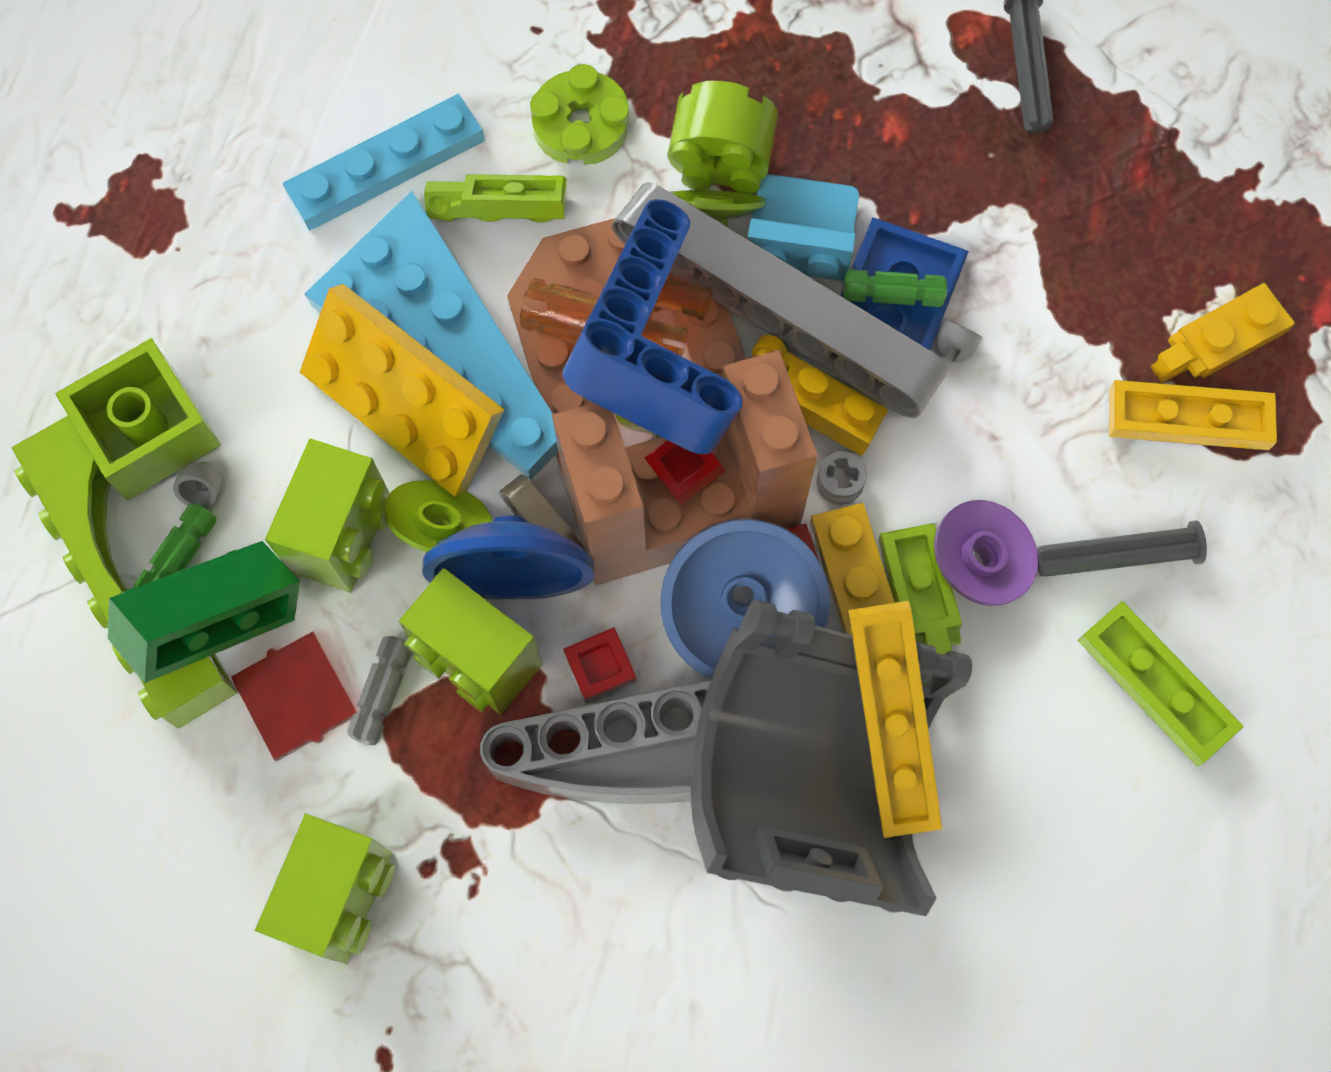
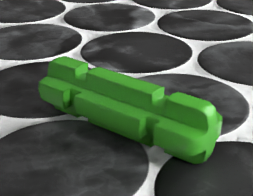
[843,269,947,307]
[134,502,217,588]

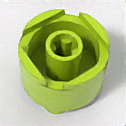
[667,81,778,194]

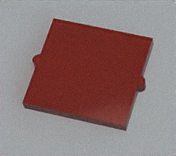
[231,631,358,762]

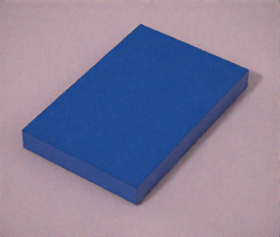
[840,217,969,351]

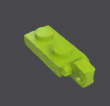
[424,174,567,223]
[878,523,963,677]

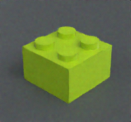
[55,338,221,501]
[265,438,390,593]
[398,568,543,715]
[254,813,395,964]

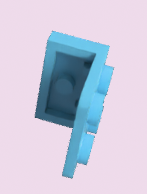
[748,174,859,281]

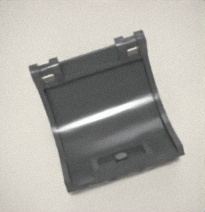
[691,600,972,917]

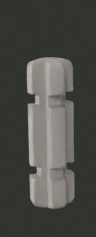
[347,636,412,745]

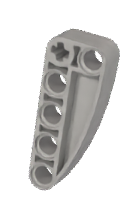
[480,680,711,804]

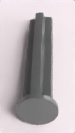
[1003,0,1054,134]
[1037,520,1207,577]

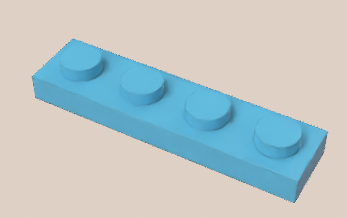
[282,93,485,231]

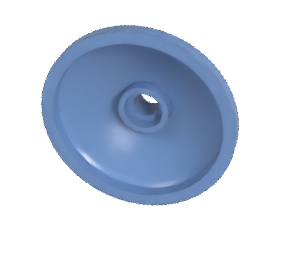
[660,518,830,679]

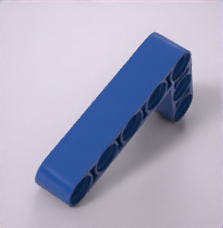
[563,199,743,454]

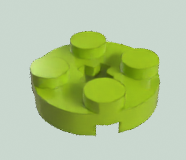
[530,64,630,165]

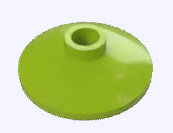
[670,190,766,227]
[384,480,493,552]

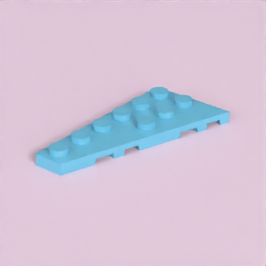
[304,191,558,480]

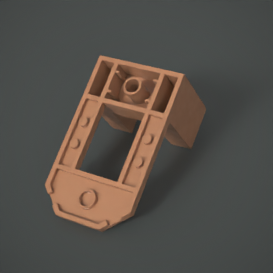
[507,218,818,586]

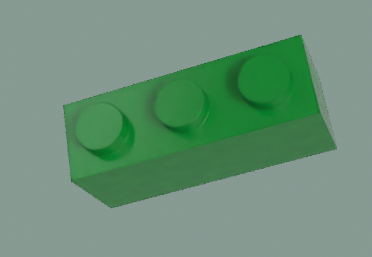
[108,541,300,683]

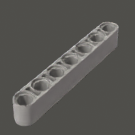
[612,182,948,418]

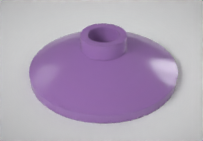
[934,500,1038,606]

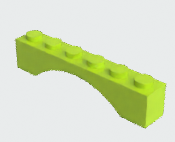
[11,416,237,729]

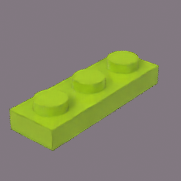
[1077,600,1244,767]

